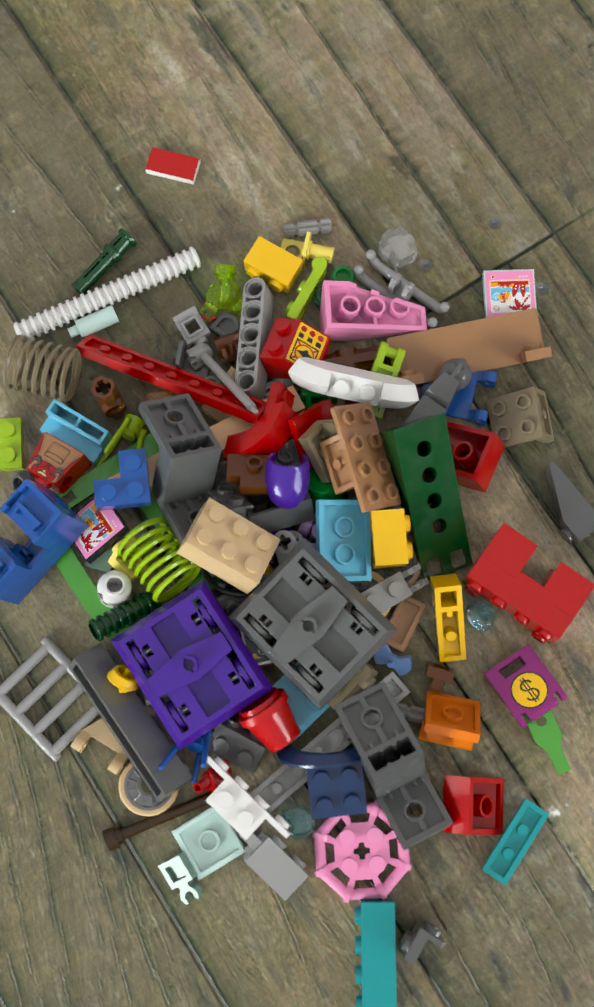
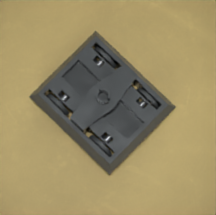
[228,538,398,710]

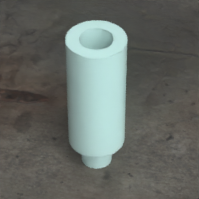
[67,305,119,338]

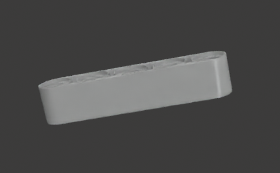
[235,277,274,399]

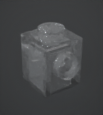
[378,226,418,272]

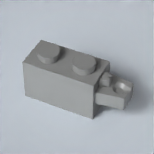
[239,830,308,901]

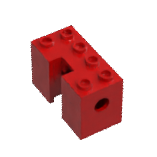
[461,523,594,644]

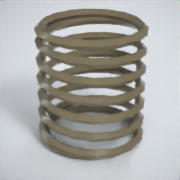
[3,335,82,403]

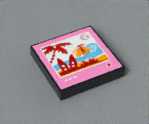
[74,497,130,564]

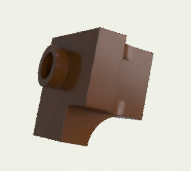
[227,454,268,496]

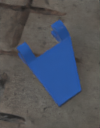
[419,371,497,426]

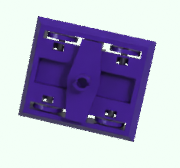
[111,579,274,750]

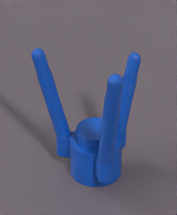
[158,729,212,784]

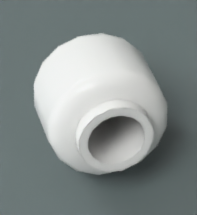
[97,570,132,608]

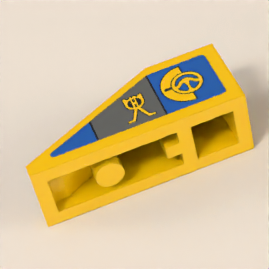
[430,574,466,663]

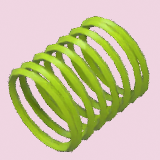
[117,517,200,602]

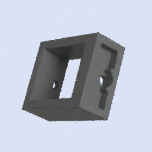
[237,486,315,533]

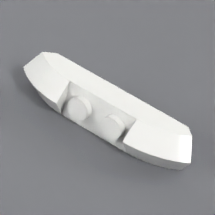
[288,357,419,409]

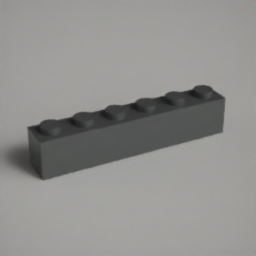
[69,643,192,803]

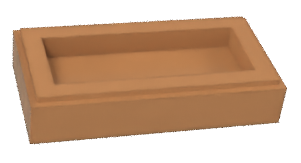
[386,597,427,653]

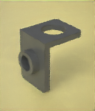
[173,340,209,378]

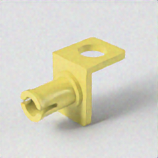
[281,231,335,268]

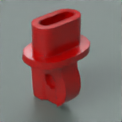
[193,759,232,794]

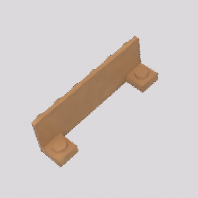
[386,308,552,385]

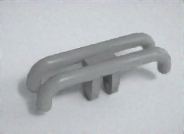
[354,249,450,329]

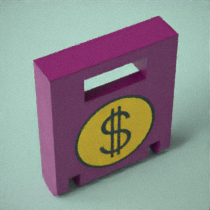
[484,644,568,729]

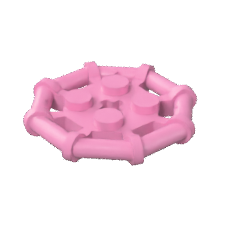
[312,799,412,903]

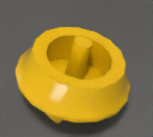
[107,665,139,693]

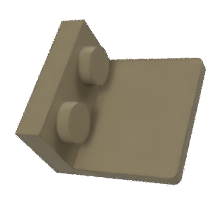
[487,386,554,448]

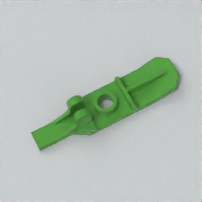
[511,674,571,775]

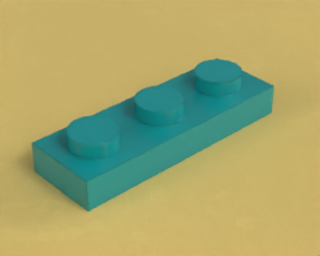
[480,798,550,886]

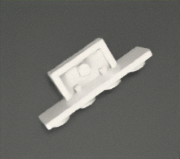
[205,756,291,840]

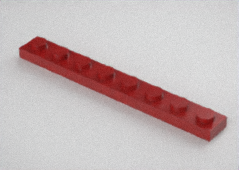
[76,334,267,424]

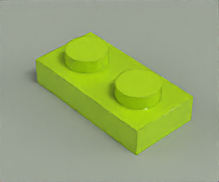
[0,417,24,471]

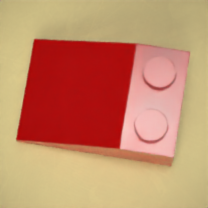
[446,421,505,493]

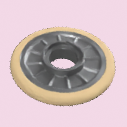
[118,762,179,816]

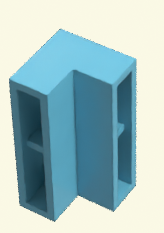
[40,399,113,465]

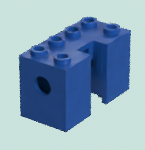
[0,478,89,605]

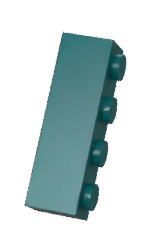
[355,899,397,1007]

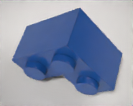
[93,448,152,511]

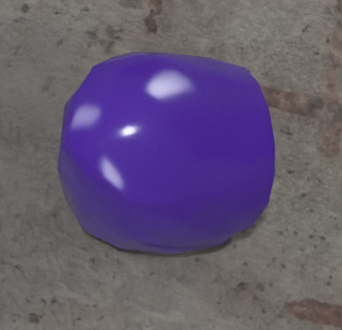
[265,453,310,509]

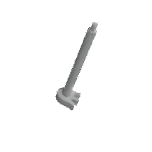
[185,343,259,414]

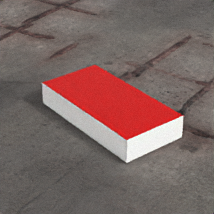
[145,147,200,185]

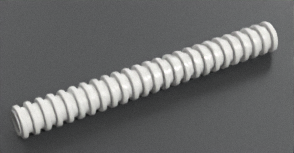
[13,246,201,339]

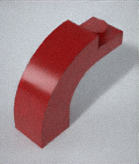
[223,381,297,462]

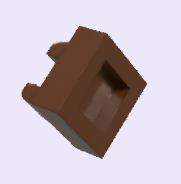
[214,331,239,364]
[425,661,455,693]

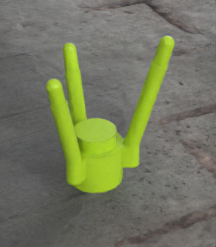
[96,414,147,467]

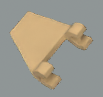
[70,704,156,776]

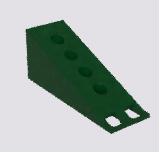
[379,413,473,580]

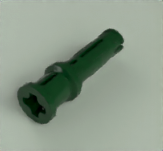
[72,228,137,295]

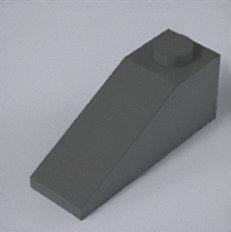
[545,461,594,545]

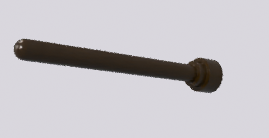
[102,791,214,852]

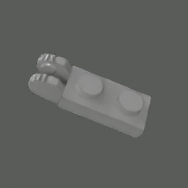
[361,563,430,613]

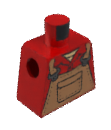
[27,432,92,494]

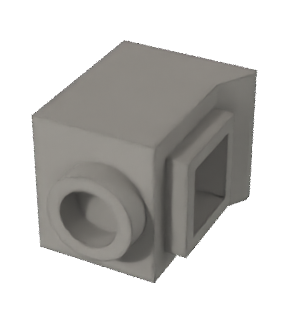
[172,305,212,349]

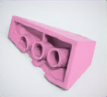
[319,280,427,341]

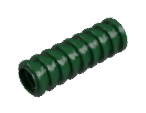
[88,592,162,641]

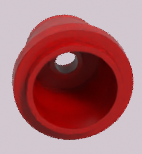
[238,687,301,752]

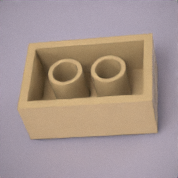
[177,498,281,594]

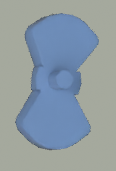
[374,643,413,676]

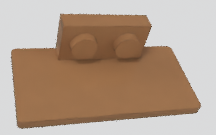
[320,402,401,513]

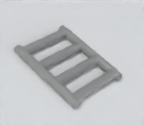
[0,636,99,762]

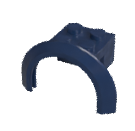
[277,742,367,820]

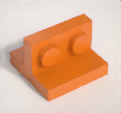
[418,690,481,751]

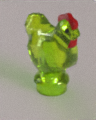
[200,264,243,322]

